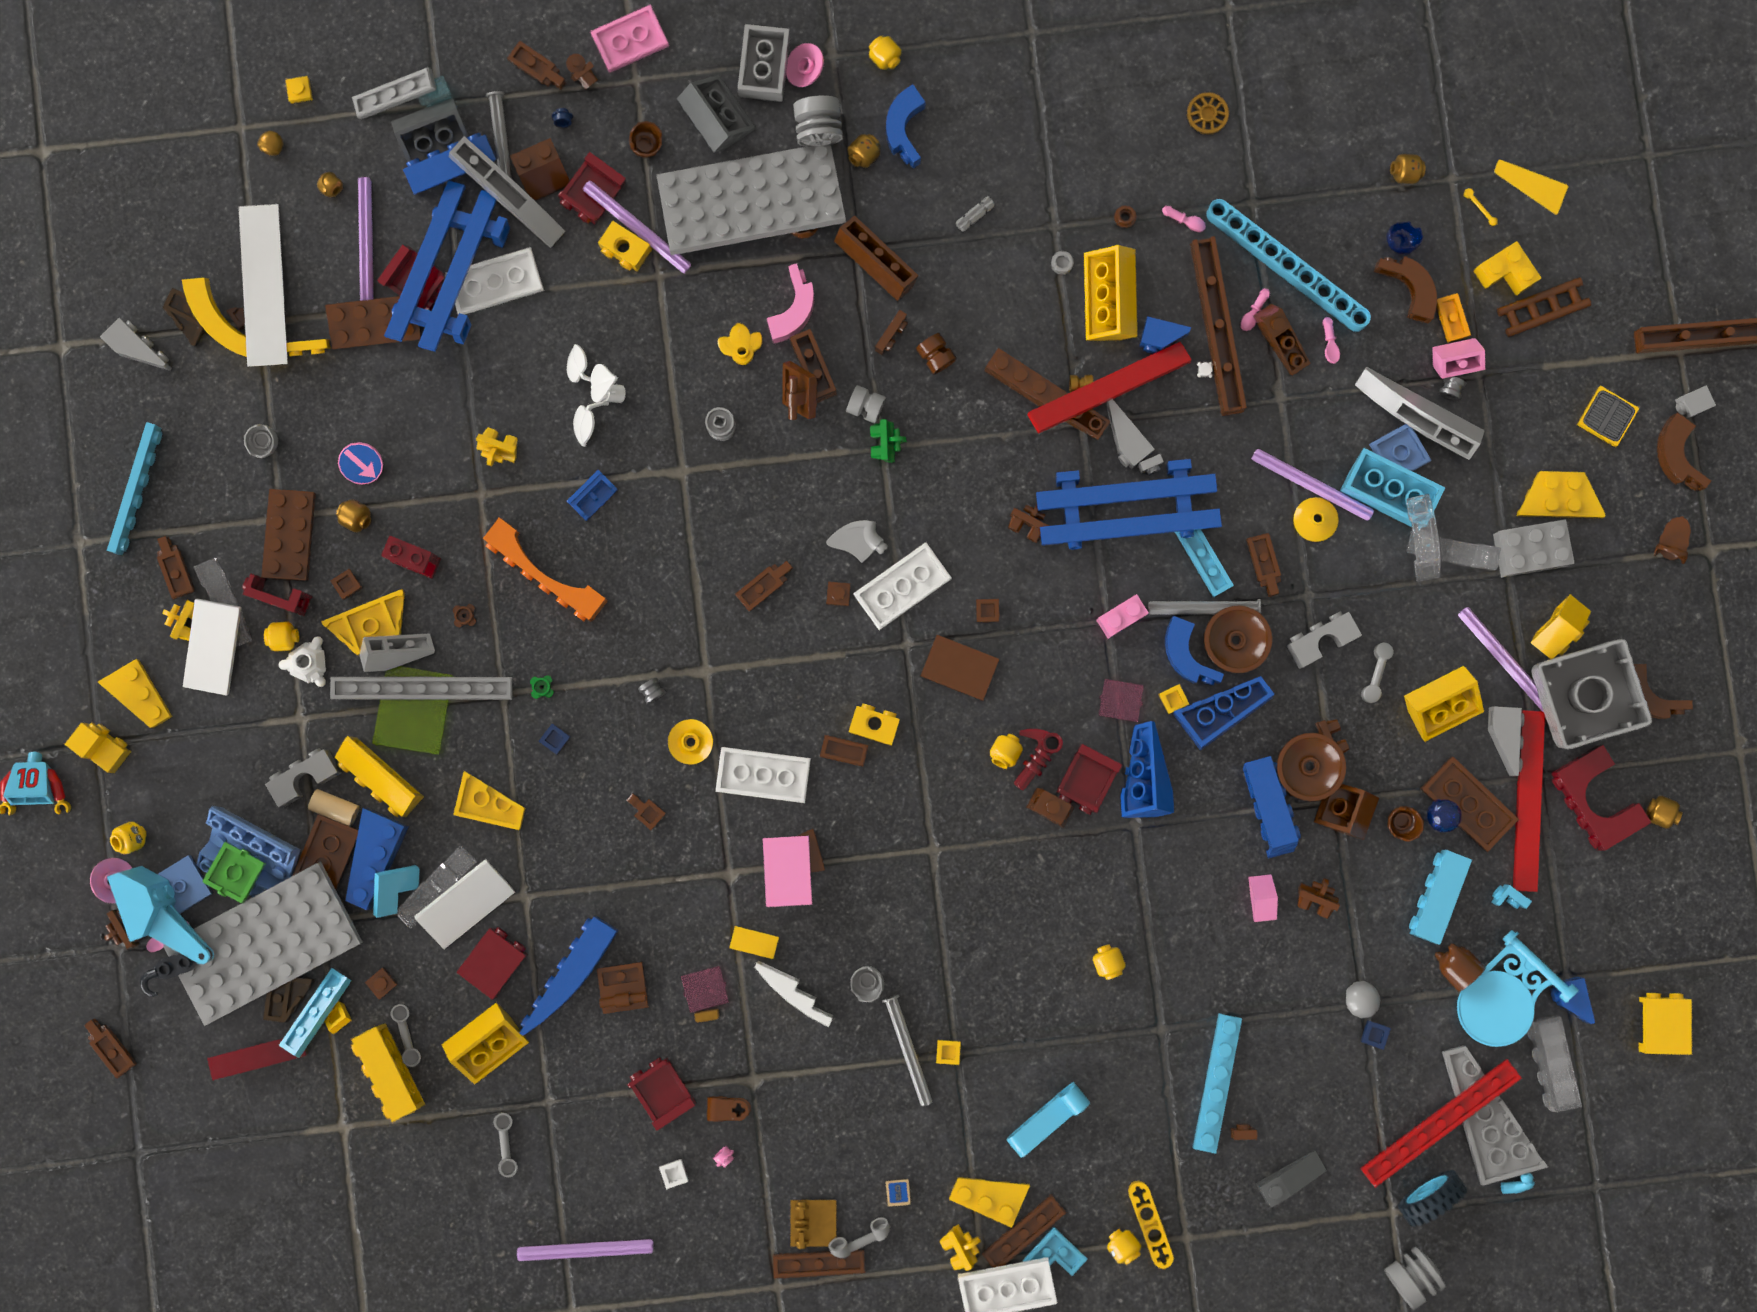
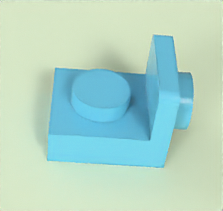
[1492,884,1532,909]

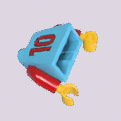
[0,752,71,816]

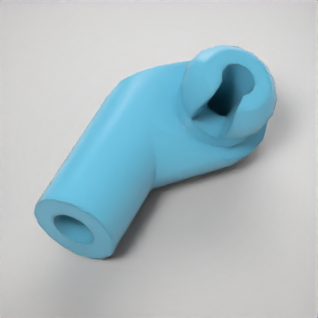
[1501,1173,1535,1194]

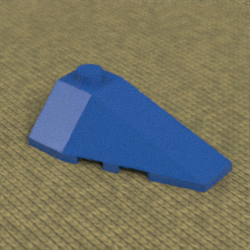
[1121,721,1174,818]

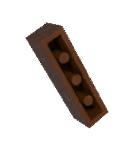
[834,215,919,301]

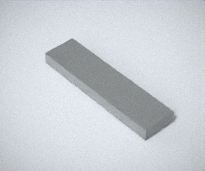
[352,67,437,119]

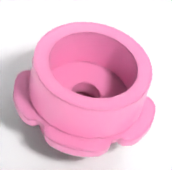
[713,1146,734,1167]

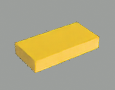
[729,926,779,959]

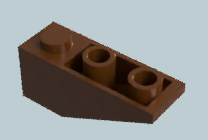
[1253,304,1311,376]

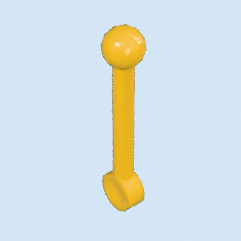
[1464,188,1498,226]

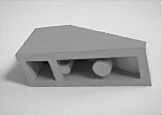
[1106,399,1155,469]
[360,634,435,672]

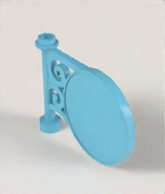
[1457,930,1579,1047]

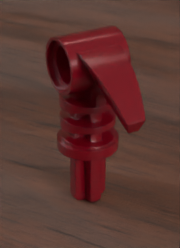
[1014,729,1063,790]

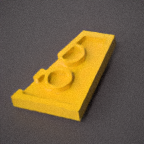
[98,659,172,728]
[453,771,526,830]
[949,1177,1030,1228]

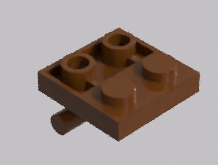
[782,361,817,420]
[597,962,649,1014]

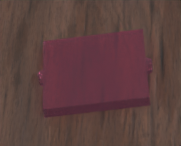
[1098,679,1143,722]
[681,966,729,1013]

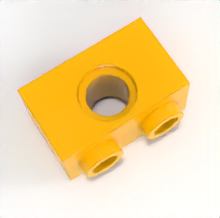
[598,221,652,272]
[849,703,900,746]

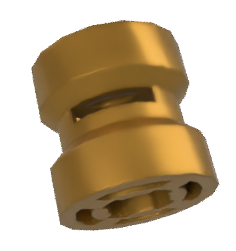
[1069,375,1093,392]

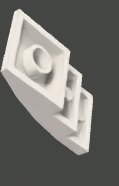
[755,961,833,1027]

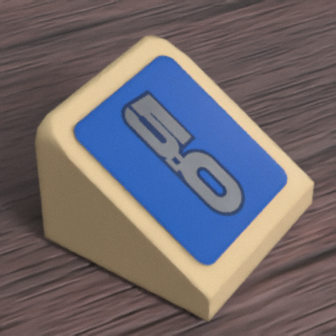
[886,1179,911,1206]

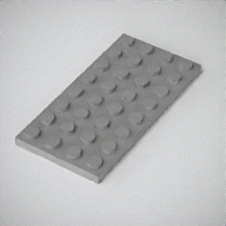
[657,144,846,255]
[163,862,363,1026]

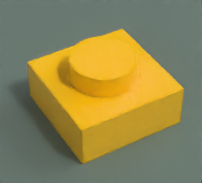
[286,76,313,103]
[1158,684,1189,714]
[324,1001,351,1034]
[936,1040,960,1065]

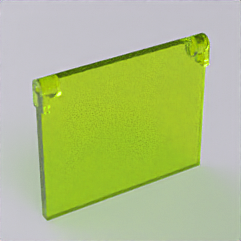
[372,666,453,755]

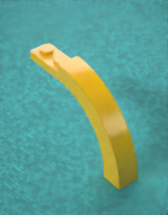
[182,278,331,357]

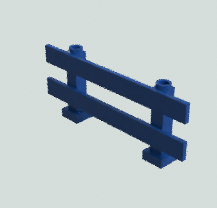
[384,180,510,352]
[1036,459,1222,550]

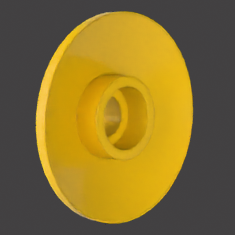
[1293,497,1338,542]
[668,719,713,764]

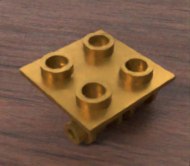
[791,1200,836,1249]

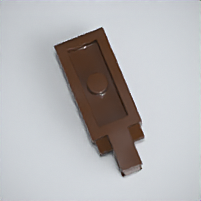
[507,41,566,90]
[1246,533,1281,597]
[157,536,195,599]
[735,561,793,612]
[84,1018,137,1079]

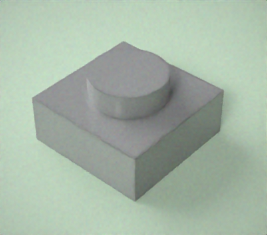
[1138,454,1164,475]

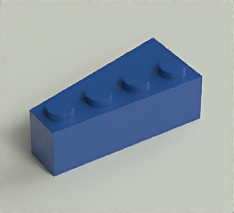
[1173,676,1275,751]
[1243,756,1301,859]
[345,808,409,910]

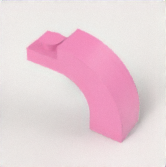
[767,264,814,344]

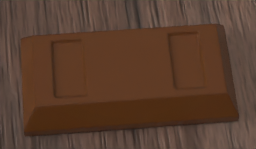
[820,735,869,767]

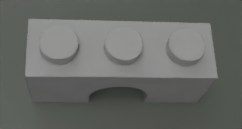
[1286,611,1362,669]
[265,748,342,808]

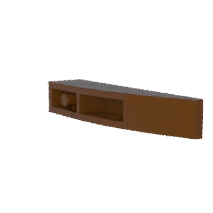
[984,348,1110,440]

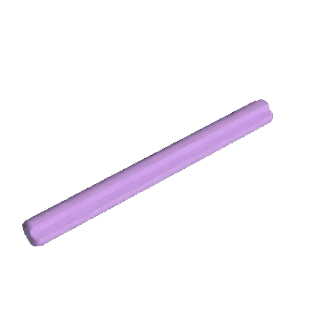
[358,177,373,300]
[583,181,691,273]
[1252,449,1374,520]
[1458,607,1544,712]
[517,1239,654,1261]

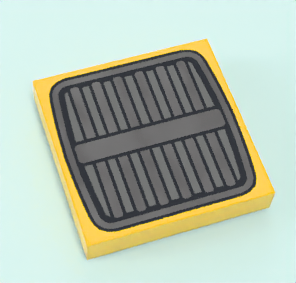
[1577,386,1639,447]

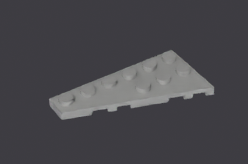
[1442,1045,1548,1186]

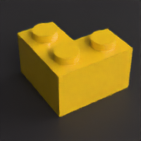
[1474,241,1541,296]
[1531,594,1591,659]
[64,722,131,773]

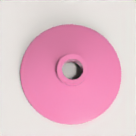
[786,43,824,87]
[90,858,132,903]

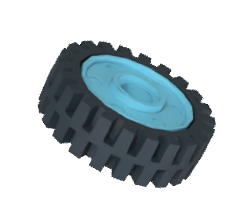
[1398,1170,1467,1227]

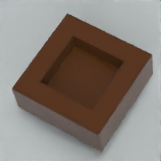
[330,569,362,600]
[826,582,851,606]
[976,599,999,622]
[365,967,398,1000]
[1231,1124,1257,1140]

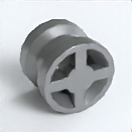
[1439,376,1466,401]
[638,677,666,704]

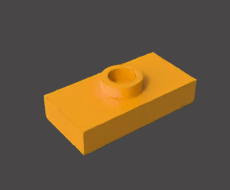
[1436,293,1471,343]

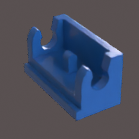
[567,470,618,521]

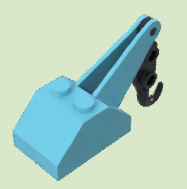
[107,866,214,997]

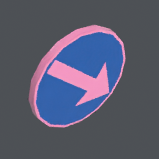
[338,442,383,485]

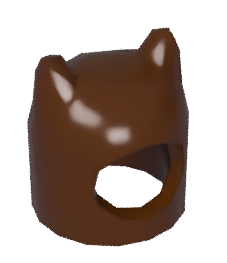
[1435,944,1485,992]

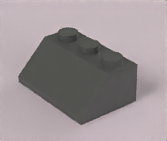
[677,75,756,152]
[391,98,469,162]

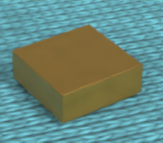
[695,1009,720,1023]

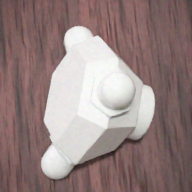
[279,636,326,687]

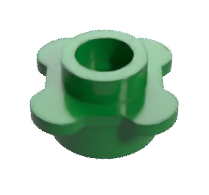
[530,675,554,699]

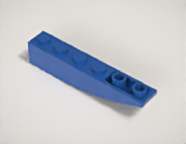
[520,916,619,1036]

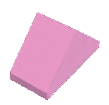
[1248,874,1278,922]

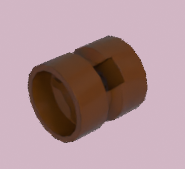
[916,333,957,375]

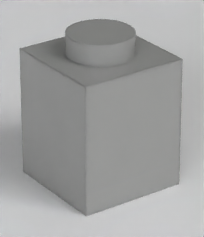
[1675,385,1716,419]

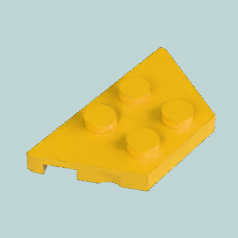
[1517,471,1605,518]
[321,589,405,656]

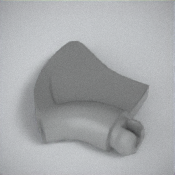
[826,520,888,563]

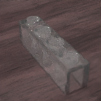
[1527,1015,1582,1113]

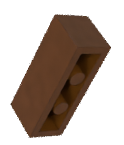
[790,329,837,403]

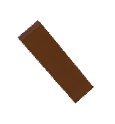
[982,1194,1066,1268]
[773,1249,865,1279]

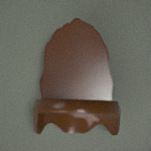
[1654,516,1691,564]

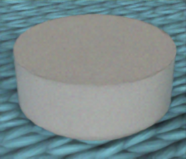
[1051,251,1074,275]

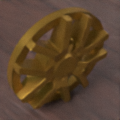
[1187,93,1229,134]

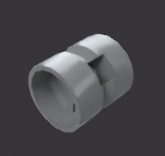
[846,385,886,424]
[705,407,736,441]

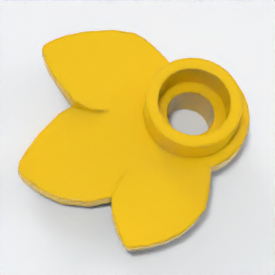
[718,323,762,365]

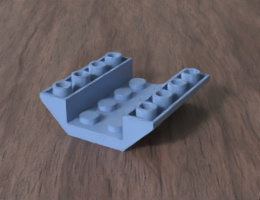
[196,806,300,897]

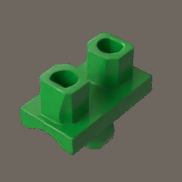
[870,419,907,463]

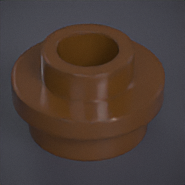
[1114,205,1137,228]

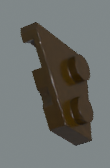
[162,288,204,347]
[263,977,314,1022]

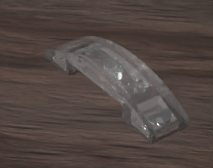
[1406,494,1441,582]
[1407,530,1501,570]
[194,558,252,647]

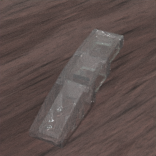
[396,846,477,928]

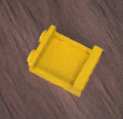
[1639,993,1692,1055]

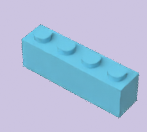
[1409,850,1472,945]

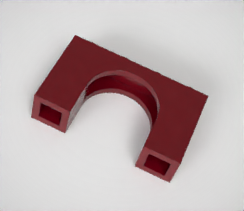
[1551,745,1651,851]

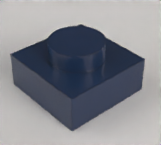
[539,723,571,755]
[1360,1020,1391,1050]

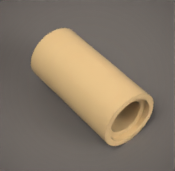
[308,789,360,827]

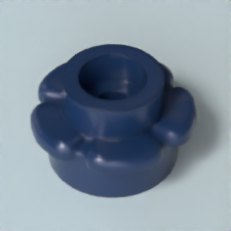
[551,108,573,128]

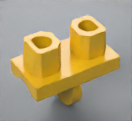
[476,427,518,466]
[162,599,194,641]
[940,1224,981,1271]

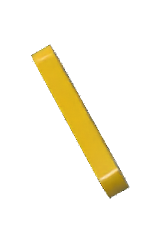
[1128,1181,1173,1269]

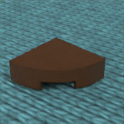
[227,307,245,330]

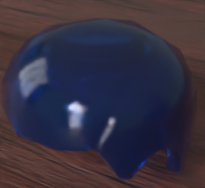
[1386,221,1424,254]
[1427,799,1462,832]

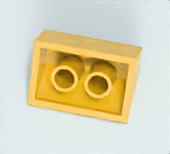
[1404,666,1484,742]
[442,1003,529,1084]

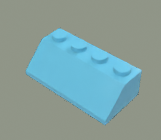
[1340,448,1445,531]

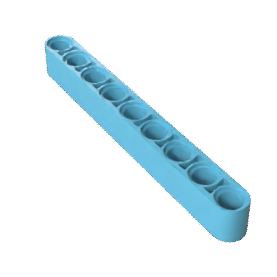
[1206,199,1371,332]

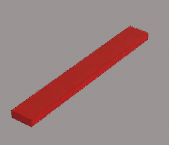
[1028,341,1192,434]
[1513,710,1545,892]
[1361,1059,1522,1188]

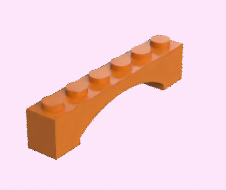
[483,517,608,622]

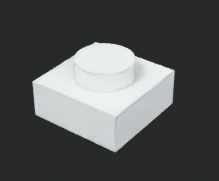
[659,1159,689,1189]

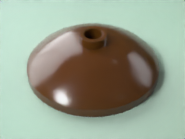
[1204,606,1272,673]
[1277,733,1346,801]

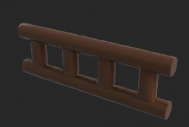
[1497,277,1591,337]

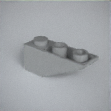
[100,318,172,370]
[1488,706,1524,776]

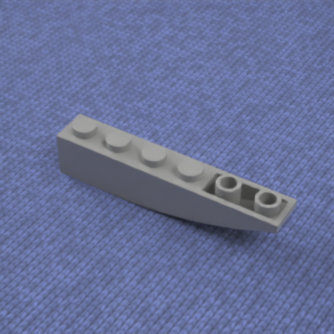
[448,136,565,248]
[1355,367,1485,460]

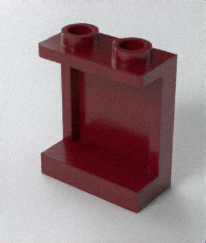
[558,152,626,225]
[377,244,446,311]
[381,535,441,579]
[242,573,312,617]
[1056,744,1122,815]
[456,927,528,1000]
[627,1057,697,1131]

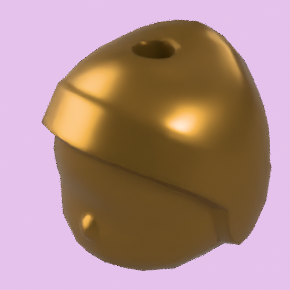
[257,131,283,156]
[317,172,343,197]

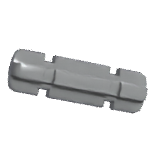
[956,196,994,232]

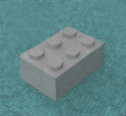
[737,24,790,102]
[1493,520,1575,578]

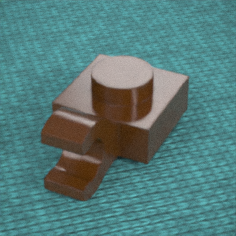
[627,793,666,830]

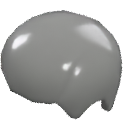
[244,424,278,458]
[850,966,885,1003]
[1346,981,1380,1018]

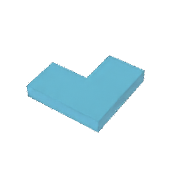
[373,865,419,918]
[1023,1226,1087,1276]

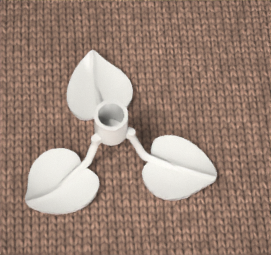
[567,344,625,447]

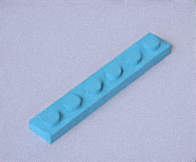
[107,422,162,555]
[1193,1014,1242,1154]

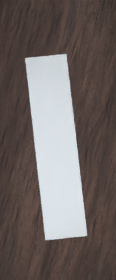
[239,204,287,367]

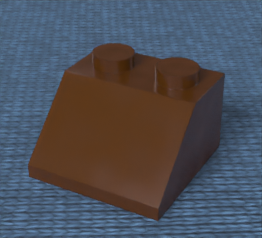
[510,138,570,201]
[1314,784,1379,840]

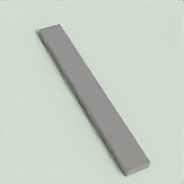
[330,677,513,700]

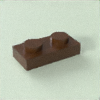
[875,310,908,356]

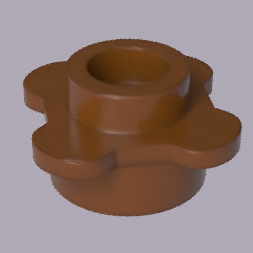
[453,604,476,628]

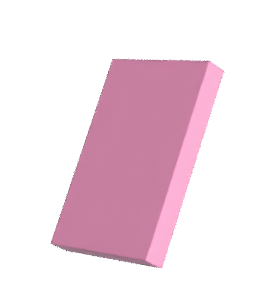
[590,5,669,73]
[763,836,812,907]

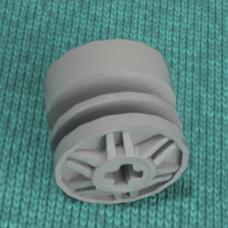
[793,96,843,147]
[1384,1247,1446,1310]

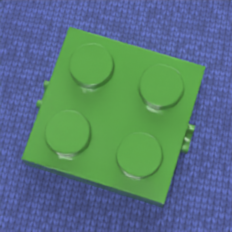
[202,842,266,904]

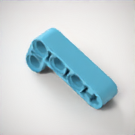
[1006,1082,1090,1158]

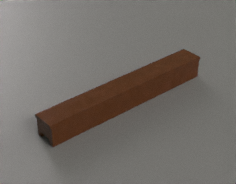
[1190,236,1247,416]
[1634,318,1757,354]

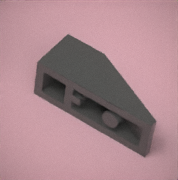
[1255,1150,1327,1208]

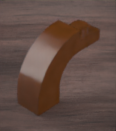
[1374,256,1437,324]
[1657,413,1711,491]
[1633,664,1693,719]

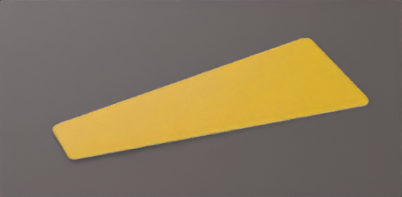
[1494,160,1568,215]

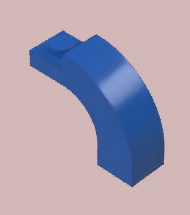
[886,84,925,168]
[1165,616,1224,686]

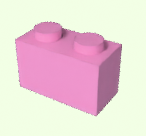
[1432,338,1485,379]
[1096,594,1148,639]

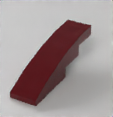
[207,1038,306,1080]

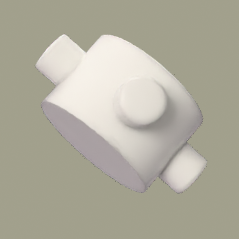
[1197,362,1213,378]

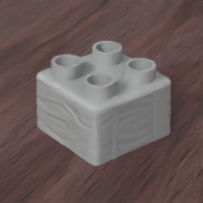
[1531,639,1652,749]

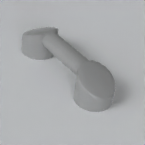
[1361,642,1394,703]
[390,1004,421,1067]
[493,1112,517,1177]
[829,1217,890,1258]

